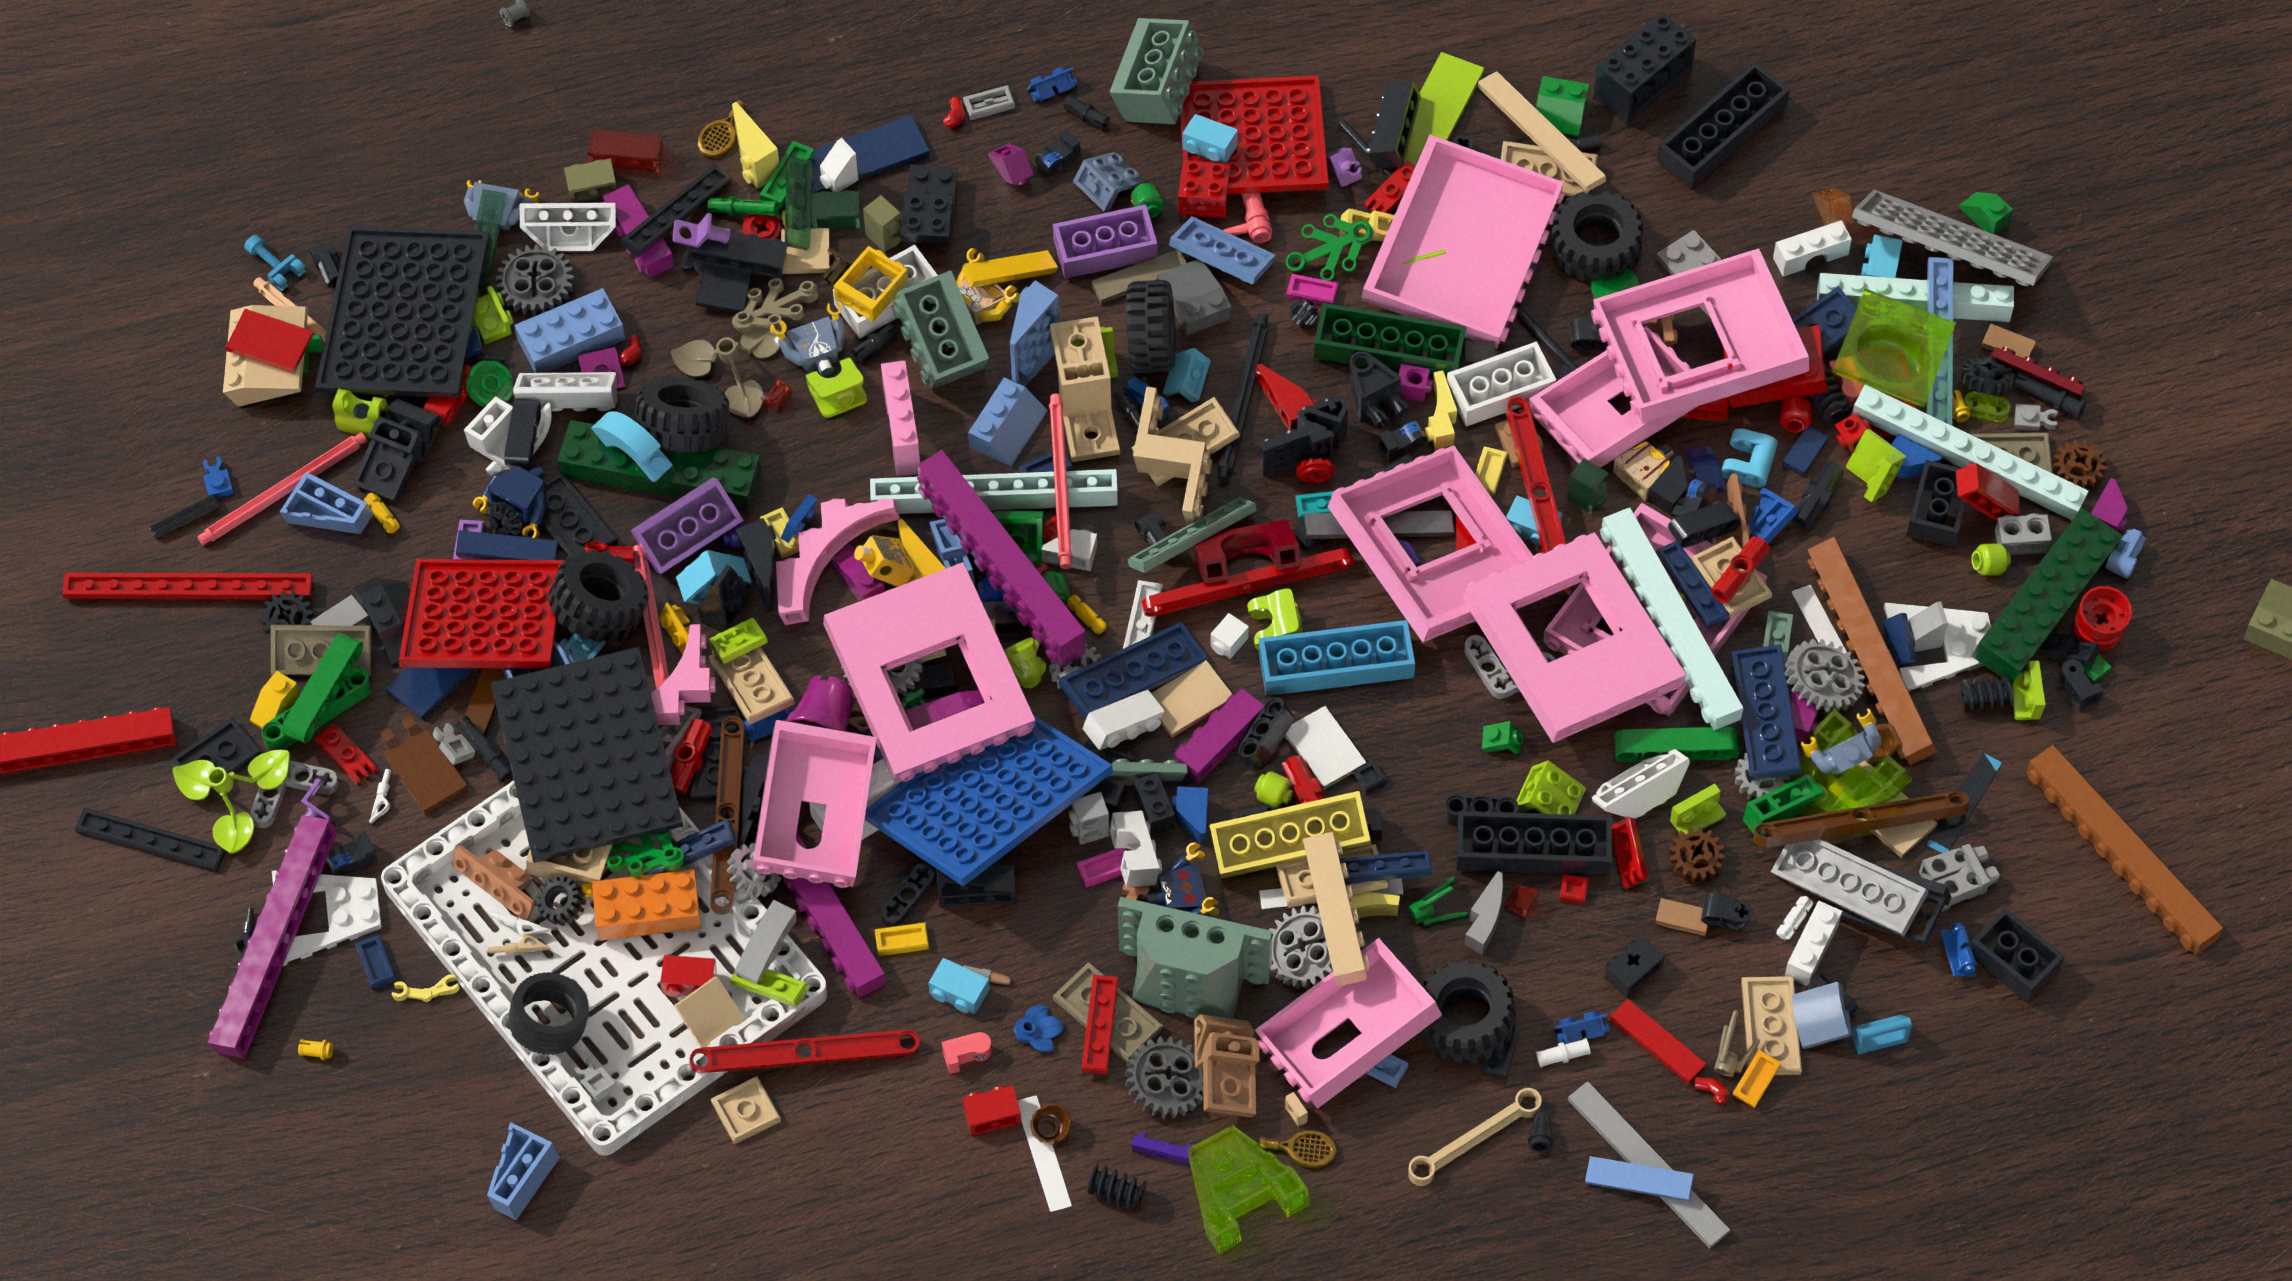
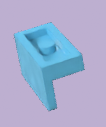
[1163,348,1211,403]

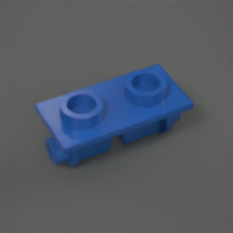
[1027,67,1078,102]
[743,706,793,742]
[1940,923,1977,977]
[1553,1010,1609,1045]

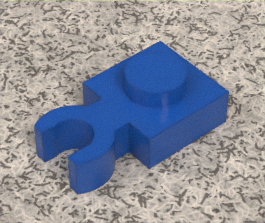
[203,456,234,499]

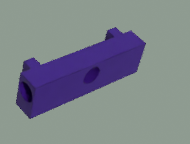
[1131,1132,1195,1165]

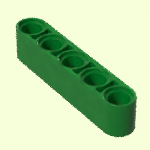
[282,633,363,743]
[262,667,372,751]
[1614,727,1739,762]

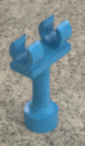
[244,235,306,291]

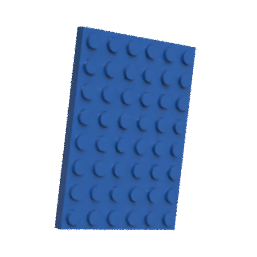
[864,715,1113,886]

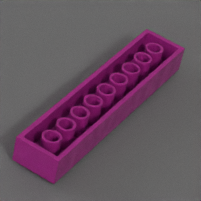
[917,450,1086,669]

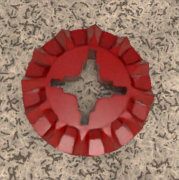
[743,215,781,239]
[1296,458,1335,484]

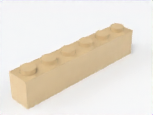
[1303,832,1370,987]

